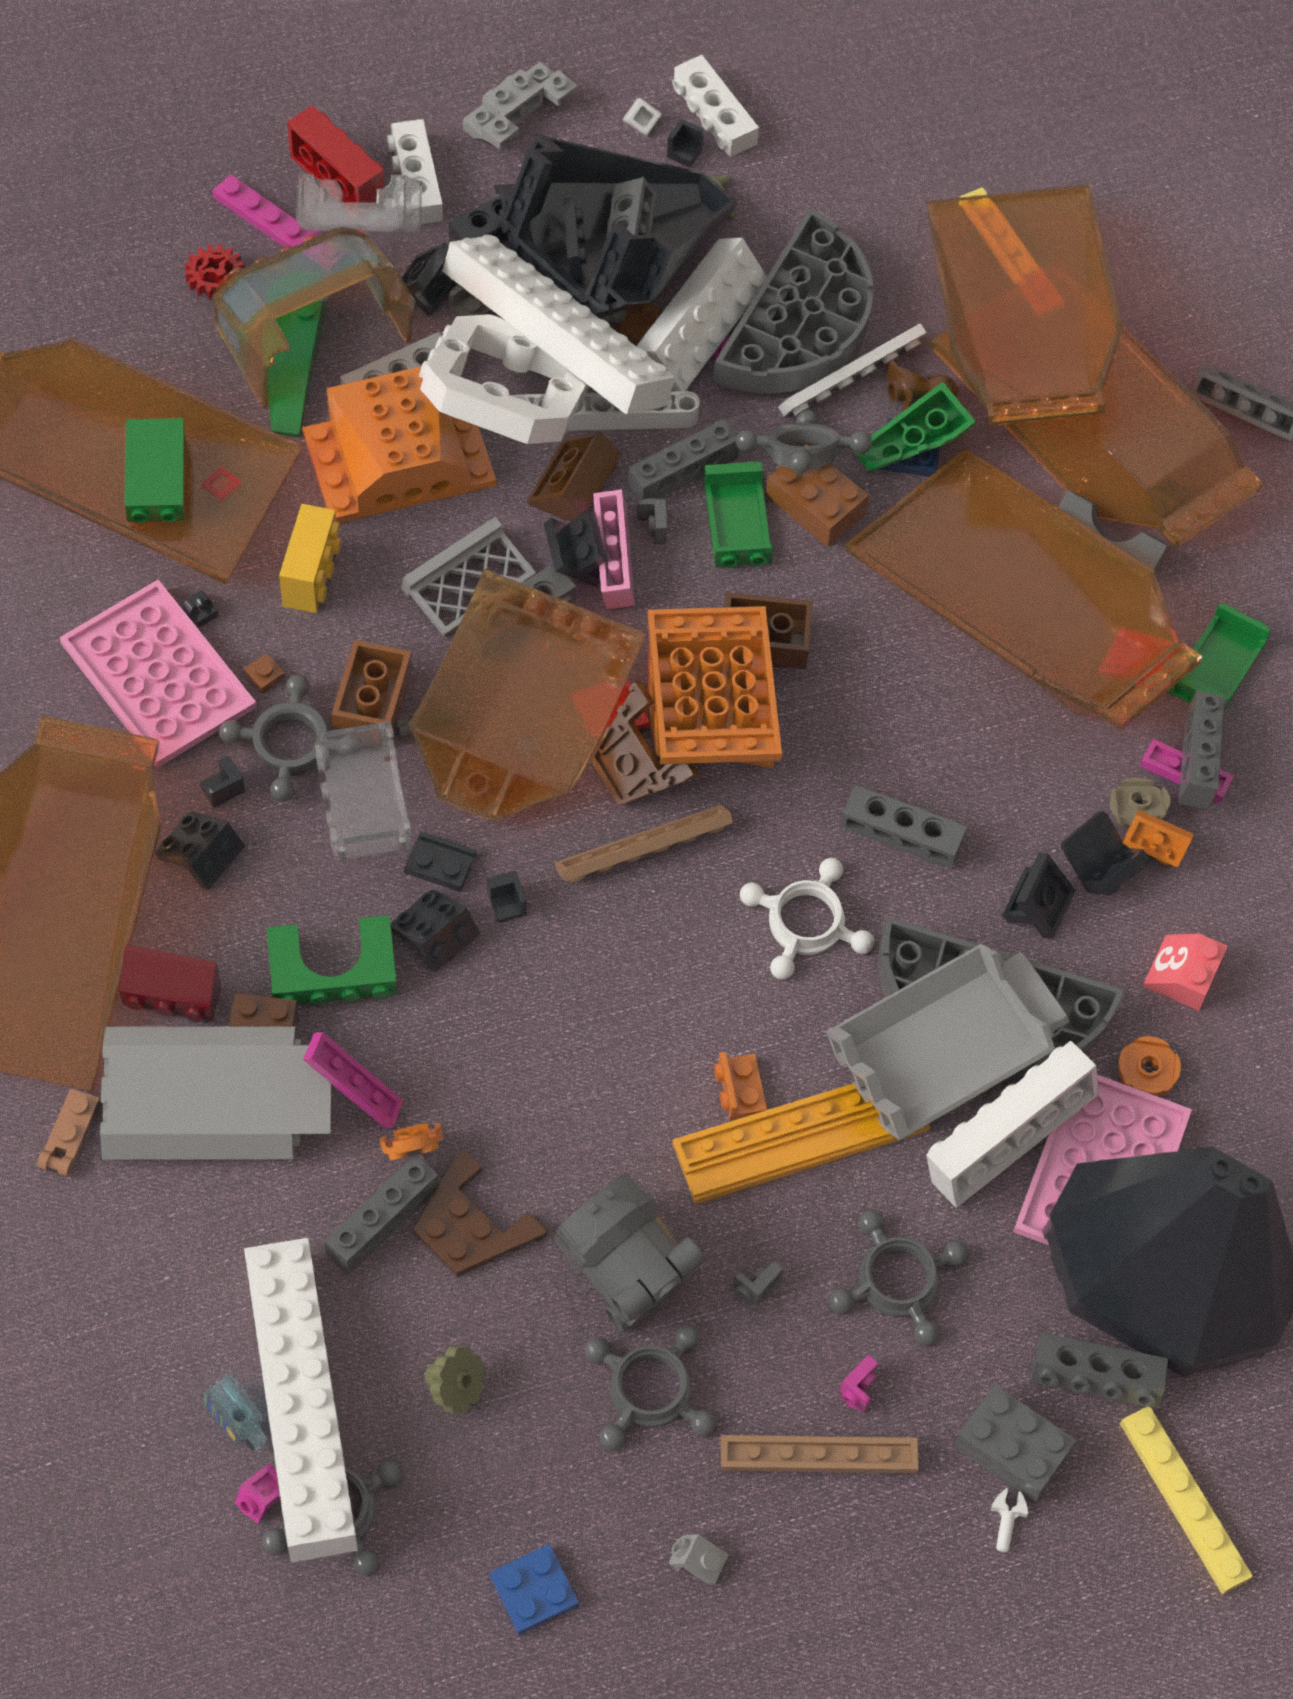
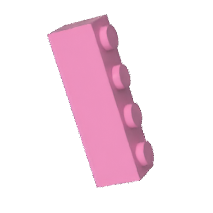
[593,489,635,609]

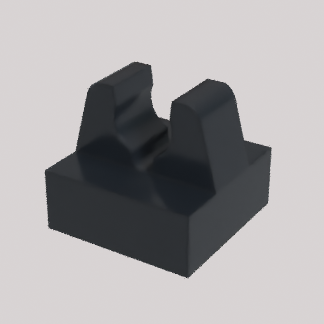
[178,590,219,628]

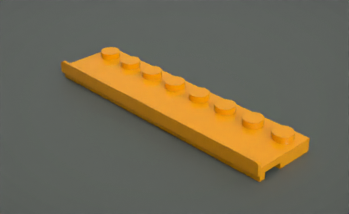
[672,1084,930,1204]

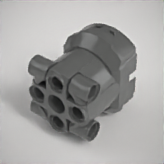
[553,1172,705,1332]

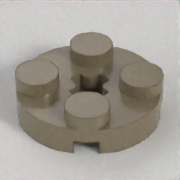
[1109,777,1170,828]

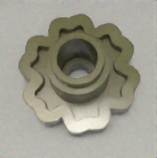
[425,1346,485,1414]

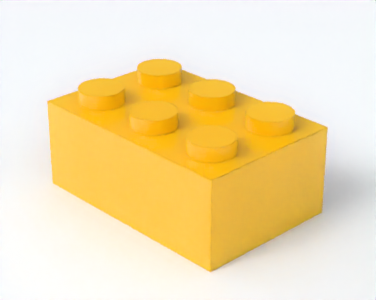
[279,503,342,613]

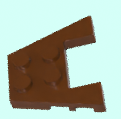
[589,681,700,806]
[413,1148,547,1277]

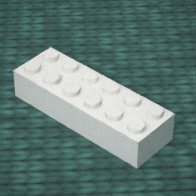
[636,238,767,391]
[926,1041,1099,1208]

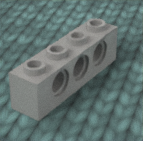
[341,332,442,385]

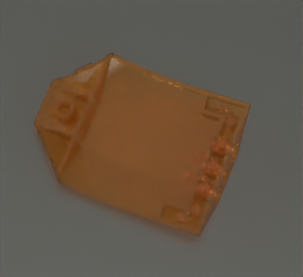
[408,569,646,823]

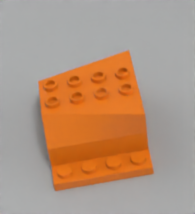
[302,366,497,523]
[647,606,782,768]

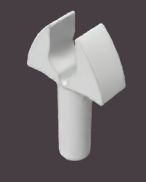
[991,1488,1028,1552]

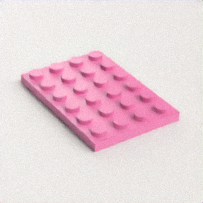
[59,579,257,768]
[1013,1075,1192,1245]

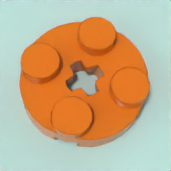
[1117,1036,1181,1097]
[379,1123,444,1160]

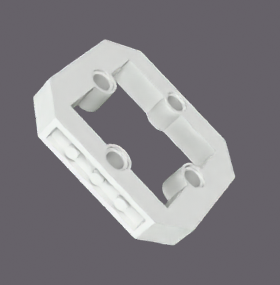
[419,315,589,444]

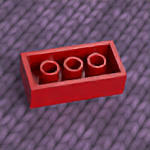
[287,105,385,222]

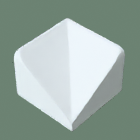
[623,98,662,136]

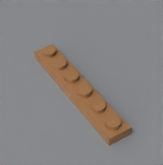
[554,805,733,882]
[720,1435,919,1473]

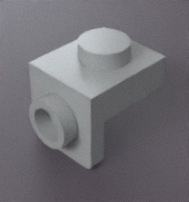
[669,1534,729,1584]

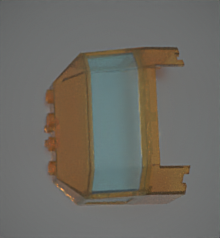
[213,227,415,408]

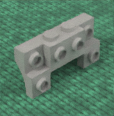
[463,62,577,150]

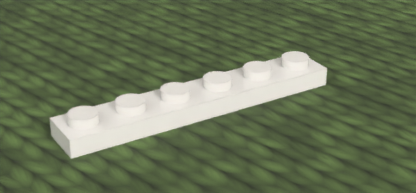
[778,323,926,417]

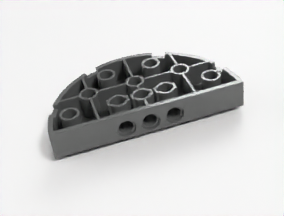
[712,208,873,394]
[878,916,1124,1081]

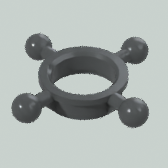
[736,410,872,474]
[219,674,361,801]
[828,1210,969,1346]
[585,1323,717,1450]
[262,1460,403,1576]

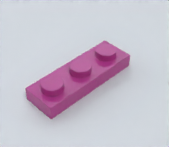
[1140,739,1234,804]

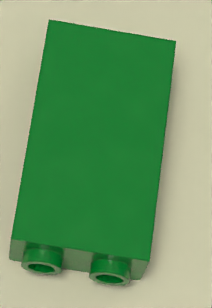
[124,418,186,523]
[704,462,773,568]
[1167,603,1271,710]

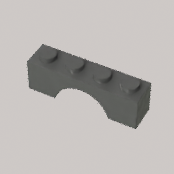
[1051,490,1172,578]

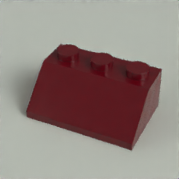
[119,944,222,1022]

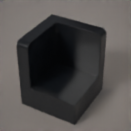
[667,118,704,168]
[200,755,245,808]
[487,870,527,922]

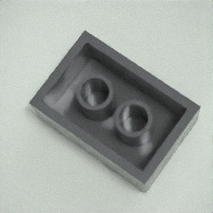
[954,1384,1076,1503]

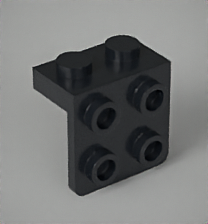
[1061,811,1149,895]
[155,812,245,890]
[390,890,480,972]

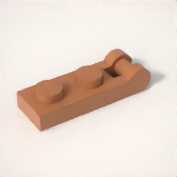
[37,1088,101,1177]

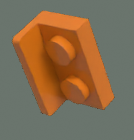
[1123,809,1193,868]
[714,1052,767,1121]

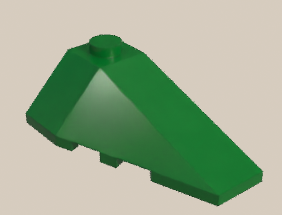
[852,382,977,472]

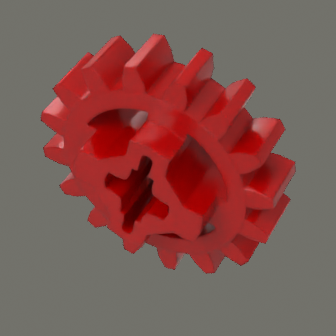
[185,244,245,300]

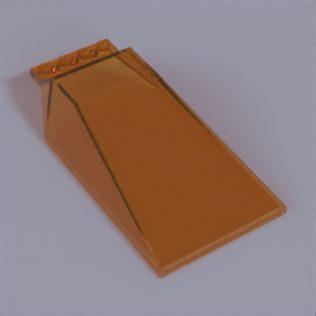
[926,184,1122,425]
[930,260,1263,548]
[0,337,303,584]
[845,448,1201,731]
[0,715,161,1092]

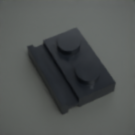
[404,832,476,892]

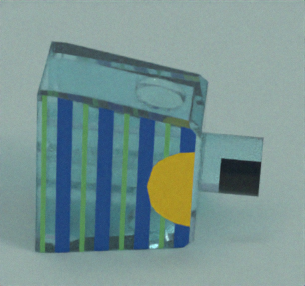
[203,1373,269,1452]

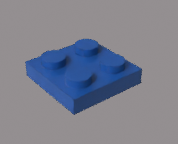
[489,1544,579,1635]

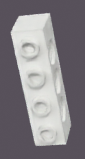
[672,55,759,157]
[387,119,443,226]

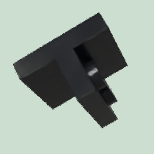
[389,242,455,316]
[544,509,607,587]
[1002,853,1076,939]

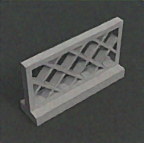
[401,517,536,637]

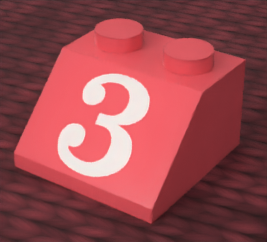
[1143,934,1228,1011]

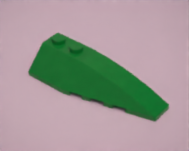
[264,278,328,438]

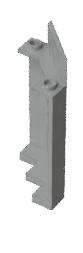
[826,944,1069,1140]
[100,1027,331,1160]

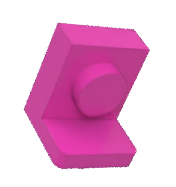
[839,1355,878,1412]
[235,1464,281,1523]

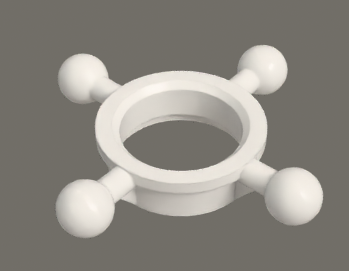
[740,858,875,980]

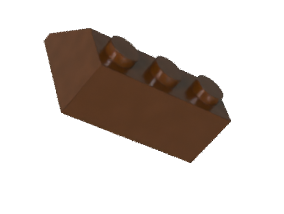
[526,431,622,521]

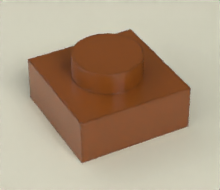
[243,653,285,694]

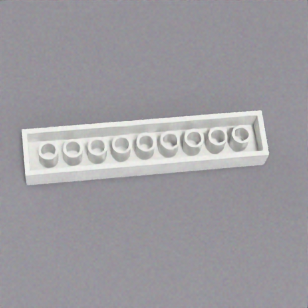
[442,235,676,415]
[244,1238,358,1563]

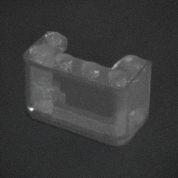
[296,173,422,237]
[315,721,412,861]

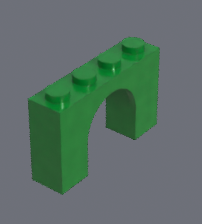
[267,915,397,1006]

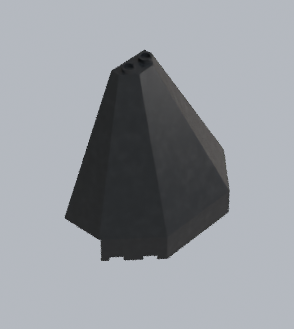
[494,134,737,319]
[1042,1147,1293,1377]

